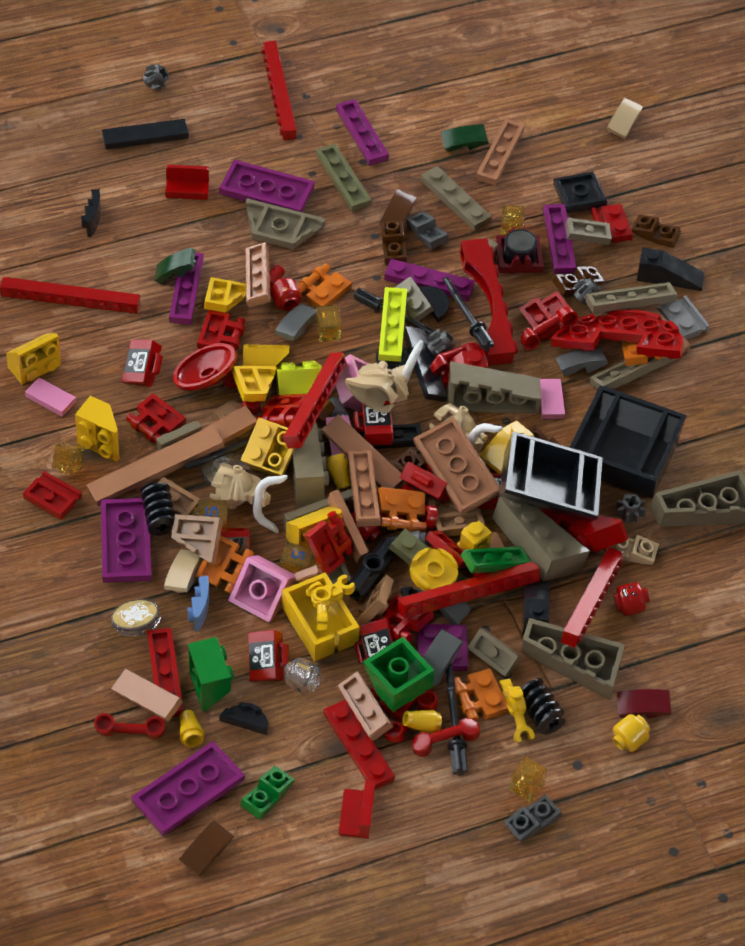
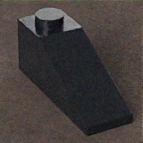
[637,247,704,291]
[522,578,549,635]

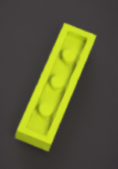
[378,287,407,362]

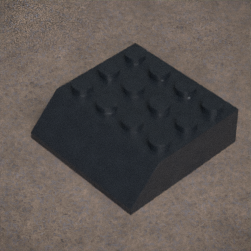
[569,385,687,499]
[499,431,603,522]

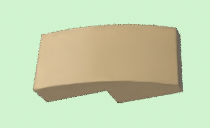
[607,98,643,139]
[604,535,659,565]
[164,549,204,593]

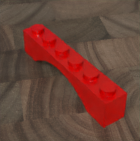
[459,238,518,366]

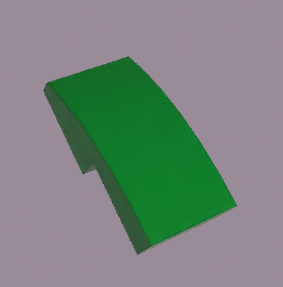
[240,766,295,820]

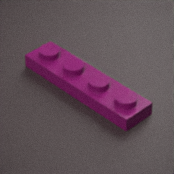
[336,99,389,166]
[543,204,576,274]
[169,253,204,325]
[384,259,475,302]

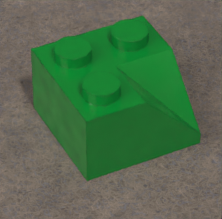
[188,637,234,712]
[363,637,434,712]

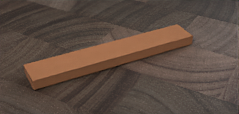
[135,405,257,492]
[86,425,224,506]

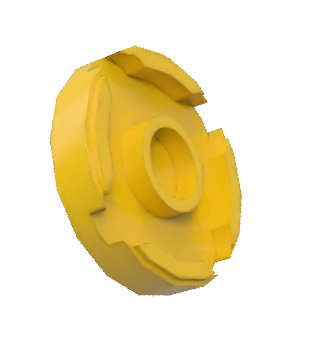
[409,548,458,591]

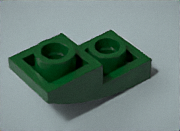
[441,124,489,153]
[154,248,196,285]

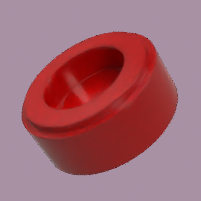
[420,505,438,529]

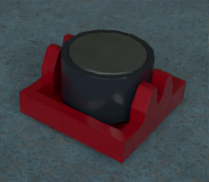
[496,227,544,273]

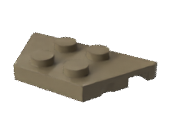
[246,198,326,250]

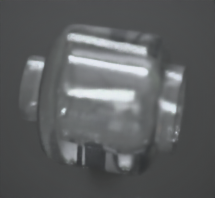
[284,657,322,694]

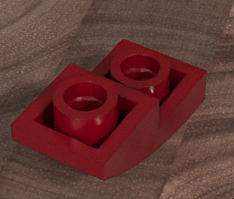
[617,689,672,718]

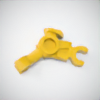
[306,575,355,632]
[499,679,534,743]

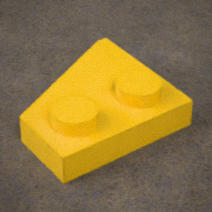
[204,277,246,313]
[232,366,277,402]

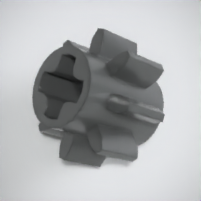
[143,64,169,90]
[574,278,601,305]
[427,329,455,357]
[616,494,646,523]

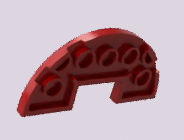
[551,309,684,359]

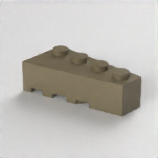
[447,361,541,414]
[288,422,329,510]
[650,470,745,527]
[492,496,590,581]
[521,618,625,700]

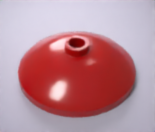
[172,343,237,391]

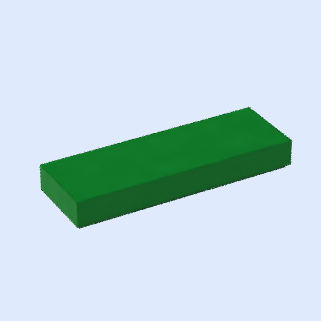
[461,546,531,573]

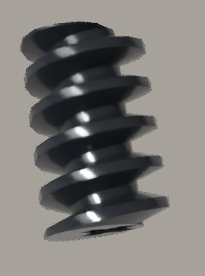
[140,483,175,536]
[521,678,566,735]

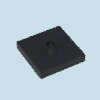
[553,171,608,214]

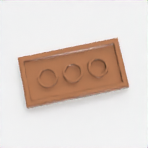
[413,417,500,515]

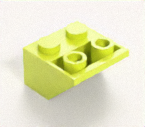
[275,361,322,395]

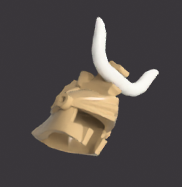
[345,340,423,413]
[429,403,503,452]
[209,464,288,534]

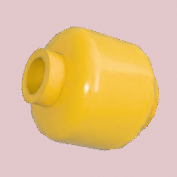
[612,714,651,752]

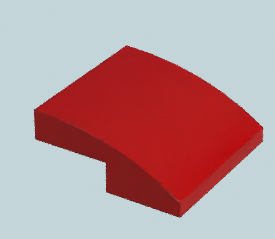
[518,291,577,341]

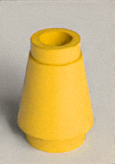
[326,453,351,490]
[180,710,205,748]
[402,710,442,734]

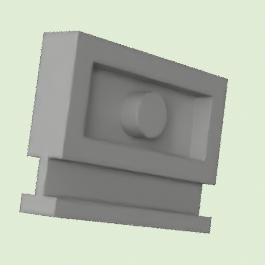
[658,296,710,340]

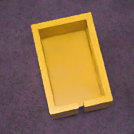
[281,572,359,662]

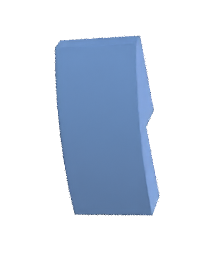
[187,576,209,631]

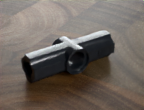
[347,537,397,601]

